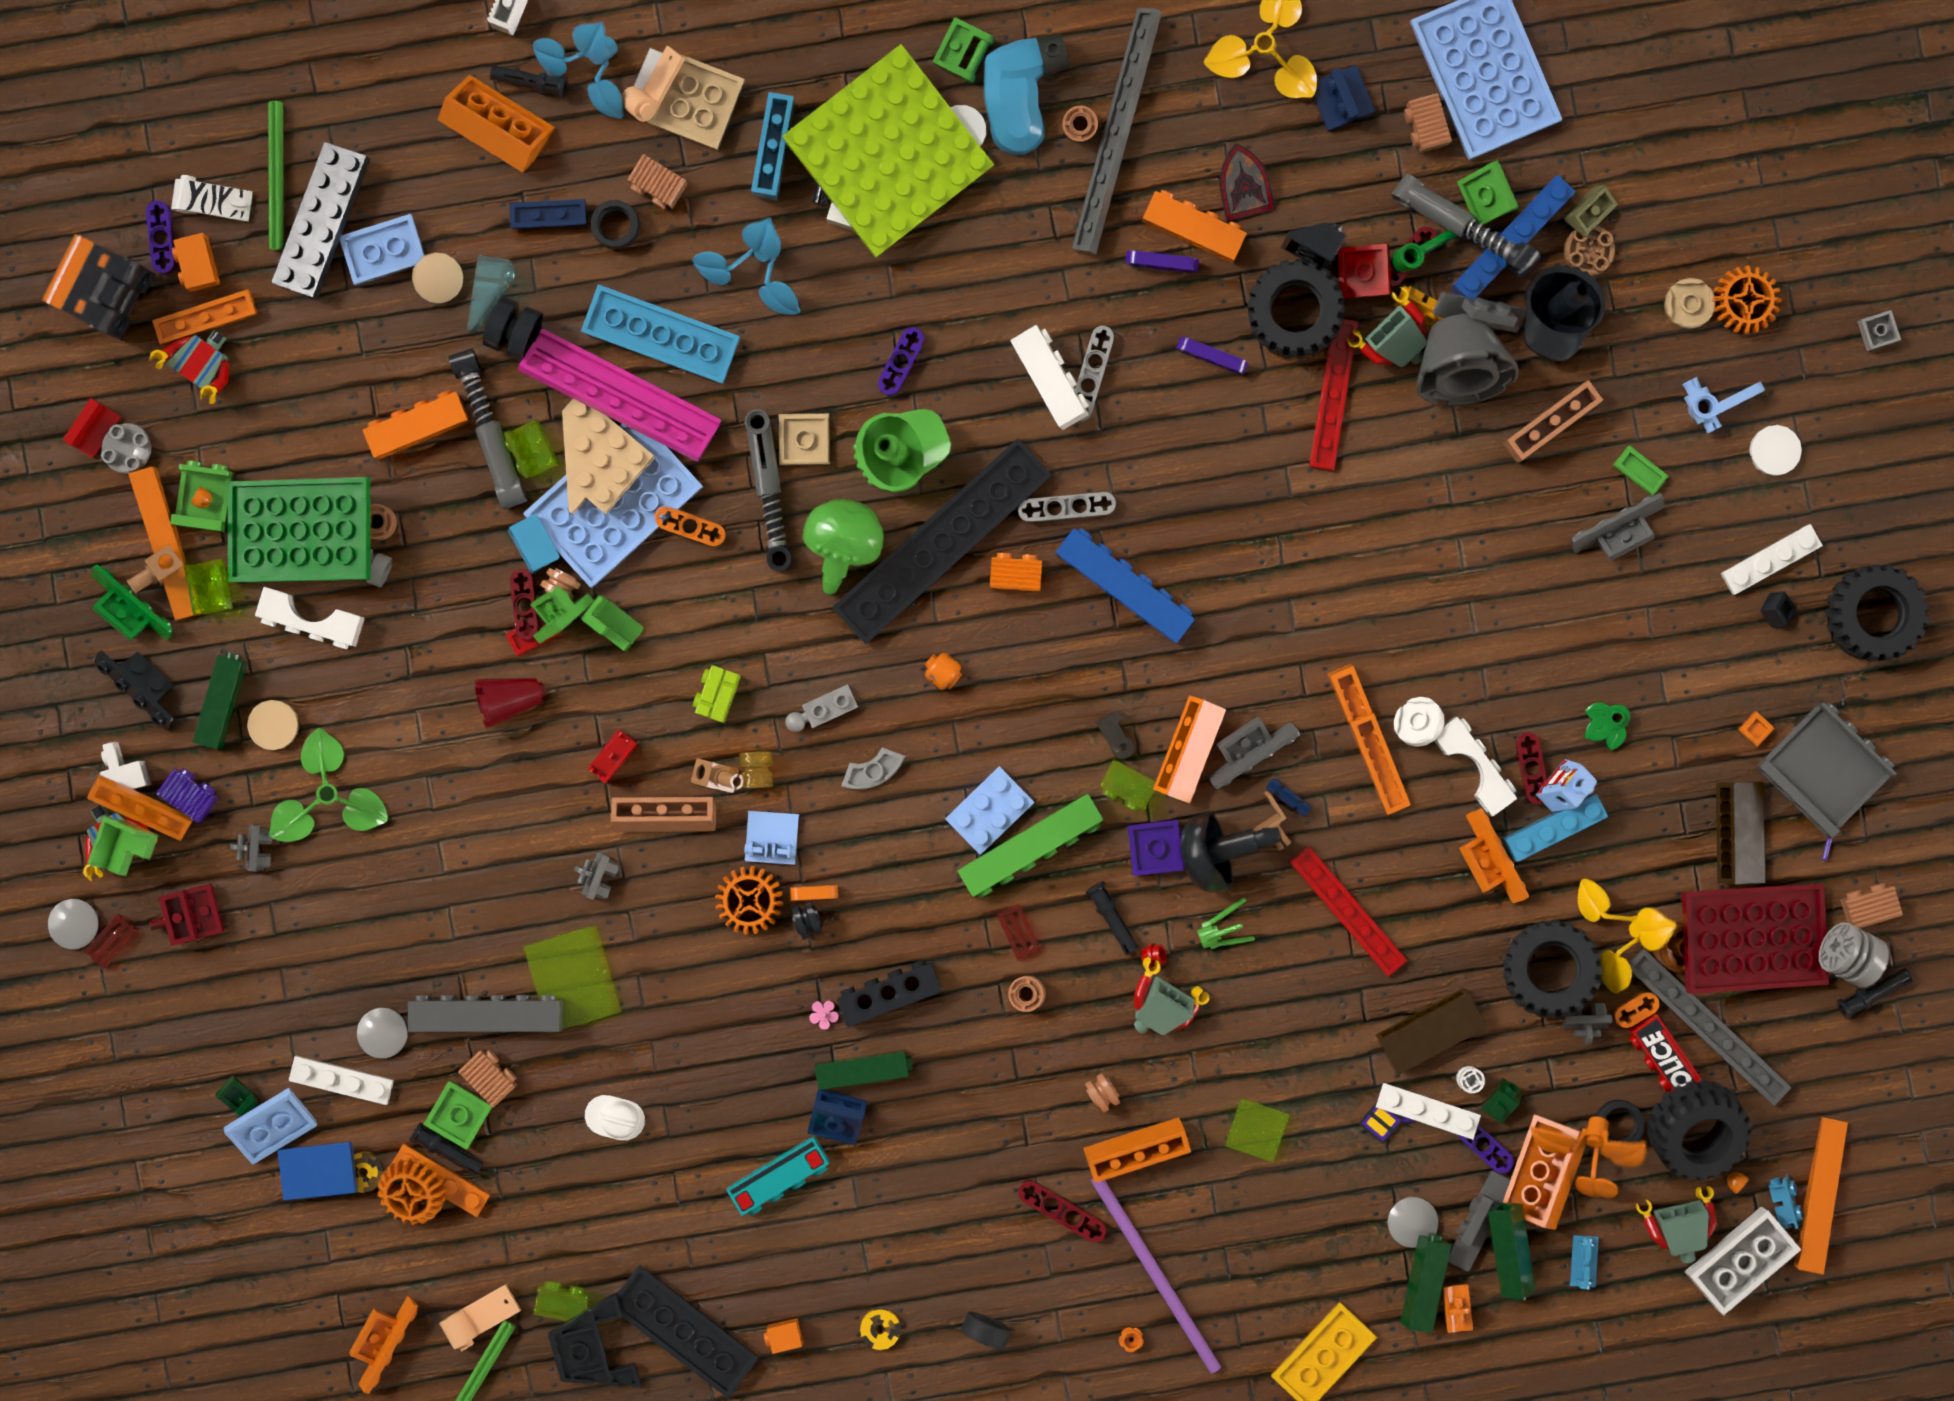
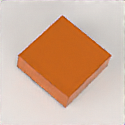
[1738,711,1775,747]

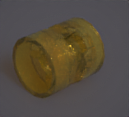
[739,752,773,788]

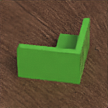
[581,595,644,652]
[88,816,158,876]

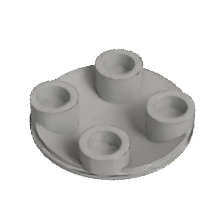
[101,423,151,473]
[48,899,99,949]
[357,1008,408,1058]
[1387,1196,1438,1248]

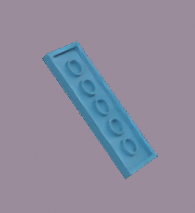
[581,284,740,384]

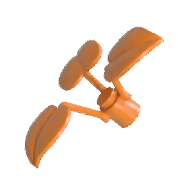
[1530,1117,1646,1198]

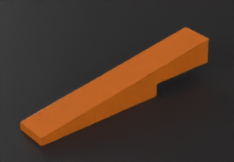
[128,467,201,620]
[1327,664,1411,815]
[1794,1117,1848,1275]

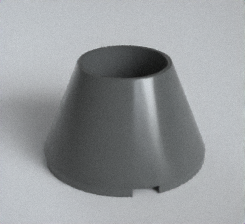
[1416,314,1518,406]

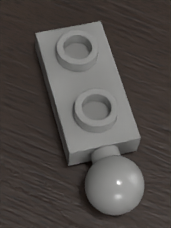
[785,684,858,732]

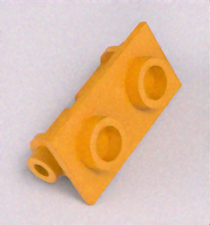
[1394,286,1444,326]

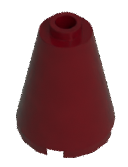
[474,678,546,729]

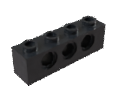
[836,959,942,1028]

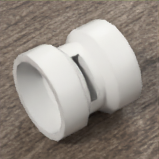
[1456,1066,1485,1093]

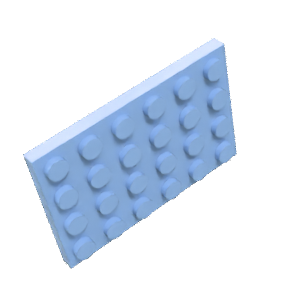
[1410,0,1562,160]
[523,424,703,588]

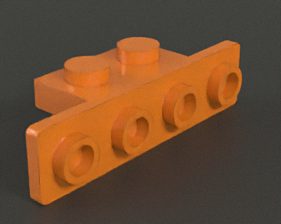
[1459,808,1529,903]
[349,1296,418,1394]

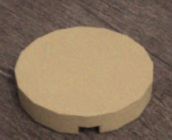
[412,252,463,303]
[1664,278,1716,329]
[247,700,299,750]

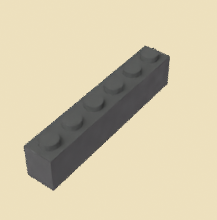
[408,994,563,1032]

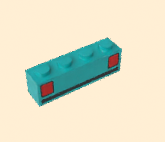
[726,1135,830,1216]

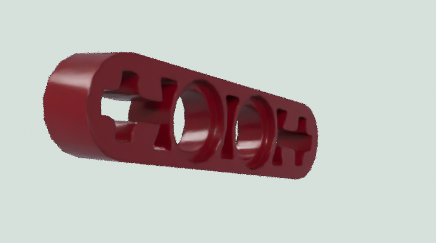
[1018,1180,1106,1243]

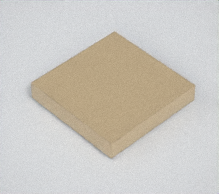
[779,414,830,465]

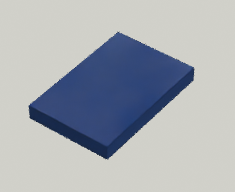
[277,1141,358,1200]

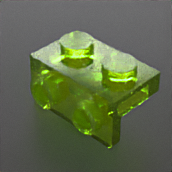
[504,419,559,478]
[184,559,232,615]
[1099,759,1156,812]
[534,1281,590,1321]

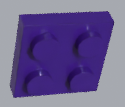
[1127,820,1184,876]

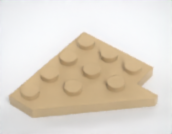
[562,399,655,515]

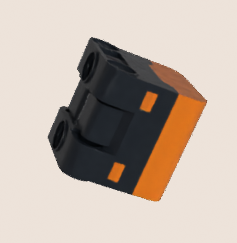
[42,234,155,341]

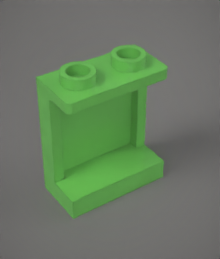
[170,461,234,532]

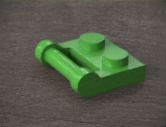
[932,17,995,84]

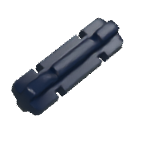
[1266,778,1311,817]

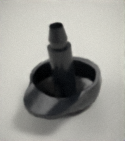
[1524,264,1606,361]
[1180,811,1282,892]

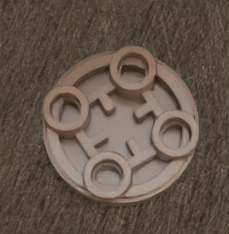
[1564,226,1615,276]

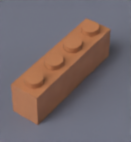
[1503,380,1603,463]
[611,797,716,832]

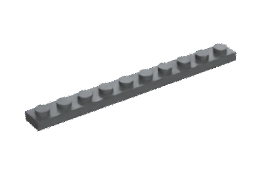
[1072,8,1162,254]

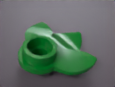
[1585,702,1630,750]

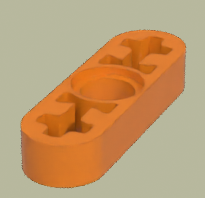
[654,505,725,546]

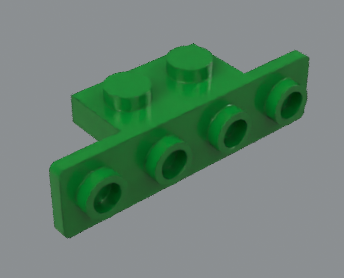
[91,564,173,642]

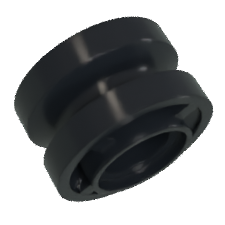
[791,900,823,940]

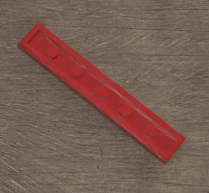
[1309,319,1359,471]
[1289,846,1407,977]

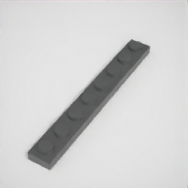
[1629,948,1791,1106]

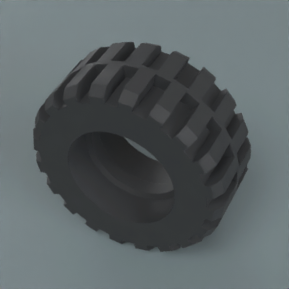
[1248,259,1345,359]
[1825,565,1930,661]
[1503,920,1603,1019]
[1647,1080,1752,1180]

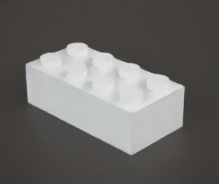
[1684,1207,1801,1315]

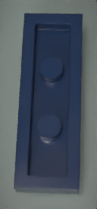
[509,199,587,230]

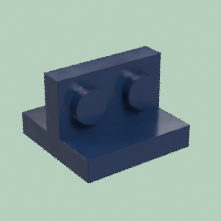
[1313,65,1375,132]
[807,1090,867,1146]

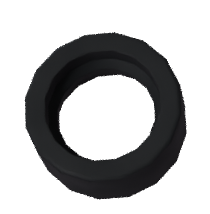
[591,200,640,250]
[1595,1099,1645,1144]
[961,1312,1011,1350]

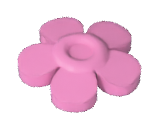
[809,1001,838,1029]

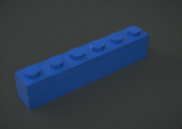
[1449,174,1576,298]
[1055,528,1195,644]

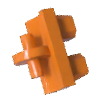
[1442,1284,1473,1333]

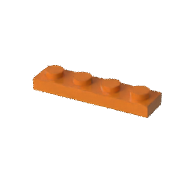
[152,289,258,346]
[87,774,192,841]
[391,1143,491,1217]

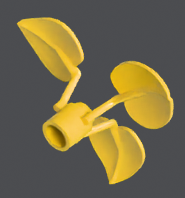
[1204,0,1317,98]
[1578,879,1677,994]

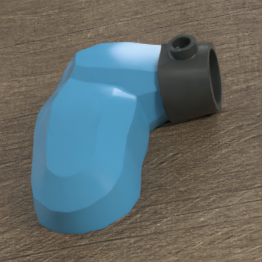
[984,33,1069,155]

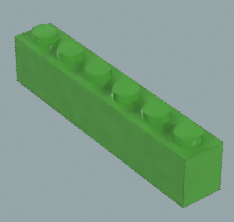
[957,794,1103,898]

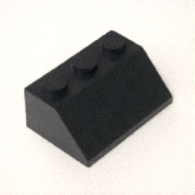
[1280,222,1347,269]

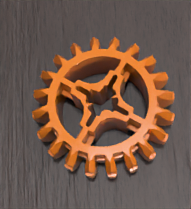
[1712,266,1782,334]
[715,866,784,934]
[377,1157,446,1225]

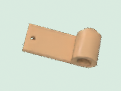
[621,46,685,122]
[439,1284,521,1351]

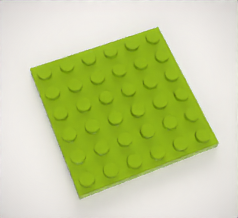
[782,44,994,258]

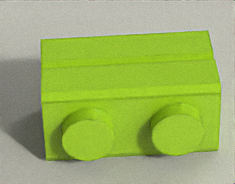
[692,665,742,723]

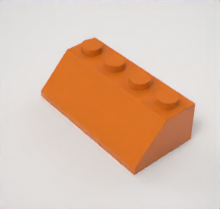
[437,75,555,172]
[1503,1114,1587,1230]

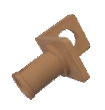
[127,545,183,594]
[691,758,744,793]
[1254,791,1291,851]

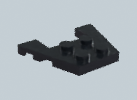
[548,1293,641,1387]

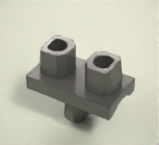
[230,824,272,871]
[574,851,619,900]
[1562,1003,1612,1044]

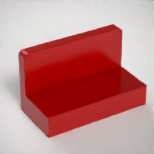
[63,398,121,458]

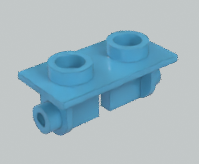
[1768,1174,1804,1229]
[1570,1235,1599,1289]

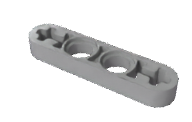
[1075,326,1114,422]
[1018,492,1116,522]

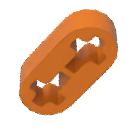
[790,885,838,900]
[1613,992,1659,1028]

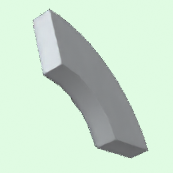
[841,748,906,789]

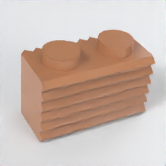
[1404,93,1452,153]
[627,154,688,209]
[1841,883,1903,928]
[458,1049,518,1108]

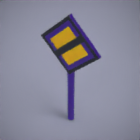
[1358,1101,1415,1144]

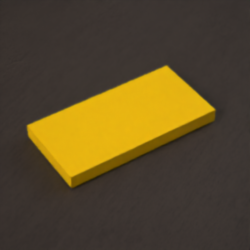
[1271,1302,1377,1401]

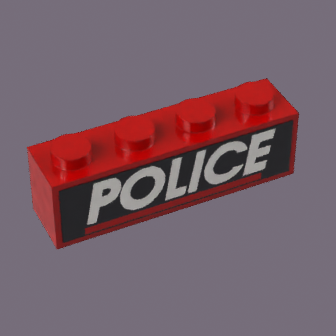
[1628,1014,1702,1093]

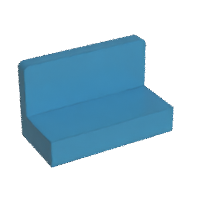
[508,514,559,575]

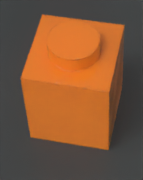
[764,1318,803,1354]

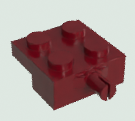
[149,883,225,946]

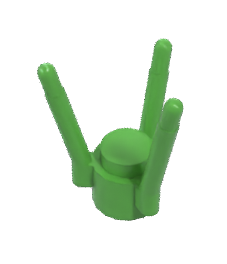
[1197,898,1255,949]

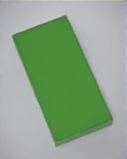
[1612,445,1669,496]

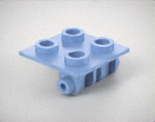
[744,811,799,865]

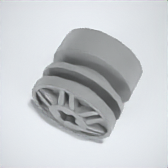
[1819,923,1889,987]

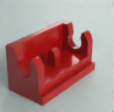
[588,728,639,784]

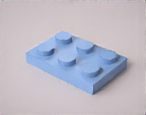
[340,214,425,286]
[945,766,1034,855]
[224,1088,317,1165]

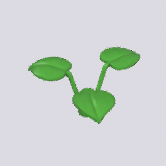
[269,728,388,842]

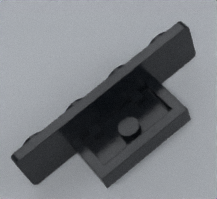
[94,650,174,731]

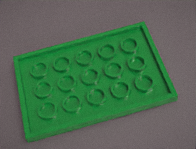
[228,477,371,583]

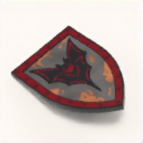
[1219,143,1275,222]

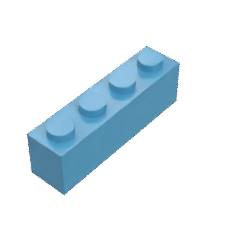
[751,92,795,201]
[1502,794,1608,862]

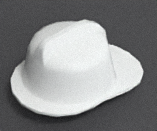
[585,1095,645,1140]

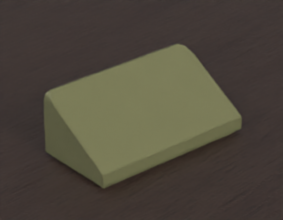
[1563,185,1618,236]

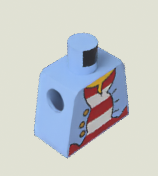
[1536,759,1597,812]

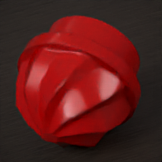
[1141,943,1166,968]

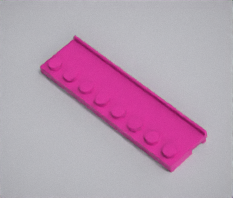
[518,328,722,462]

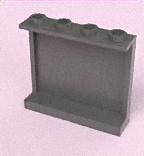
[1755,702,1897,838]

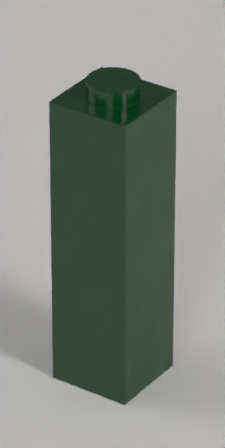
[193,652,247,749]
[815,1050,913,1090]
[1488,1202,1535,1301]
[1400,1233,1451,1333]

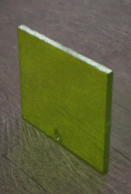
[523,925,622,1033]

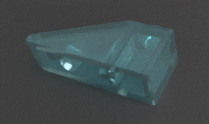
[467,255,515,333]

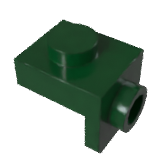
[215,1075,258,1118]
[1481,1078,1523,1124]

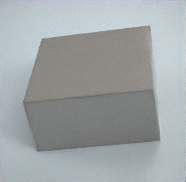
[1857,310,1901,351]

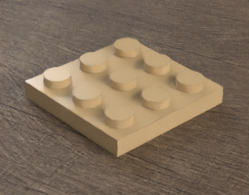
[647,54,745,151]

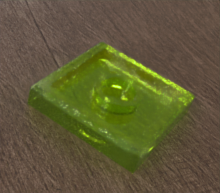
[1225,1098,1289,1162]

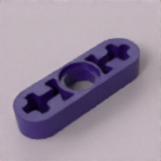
[146,201,177,275]
[1125,250,1199,273]
[878,327,924,396]
[1176,337,1248,375]
[1456,1125,1513,1173]

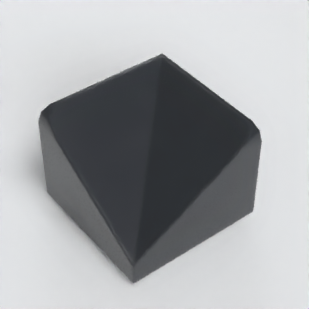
[1760,591,1797,628]

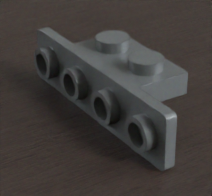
[1433,292,1527,332]
[1571,493,1664,561]
[1207,717,1300,789]
[1448,1171,1510,1271]

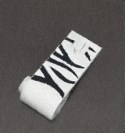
[171,175,253,222]

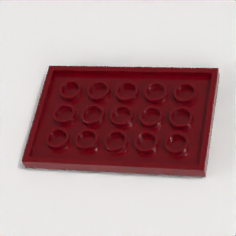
[1681,883,1829,994]

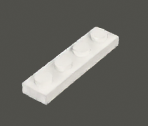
[1721,524,1823,595]
[289,1055,394,1105]
[1376,1083,1481,1140]

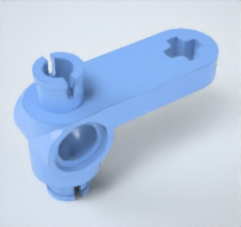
[1682,377,1765,434]

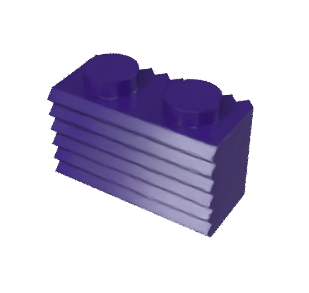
[156,768,220,823]

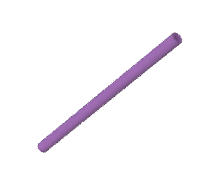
[1090,1178,1221,1374]

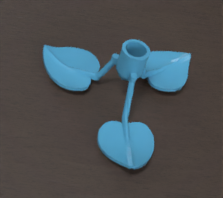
[532,22,625,118]
[692,218,801,315]

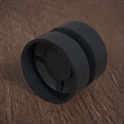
[482,296,544,361]

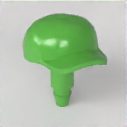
[853,409,951,493]
[803,499,884,595]

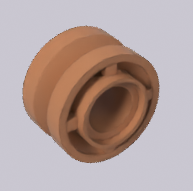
[1062,106,1098,142]
[371,504,397,540]
[540,568,581,601]
[1008,976,1046,1012]
[1085,1073,1121,1113]

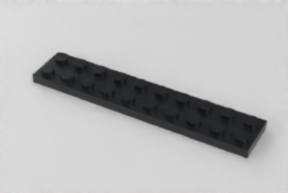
[832,438,1052,645]

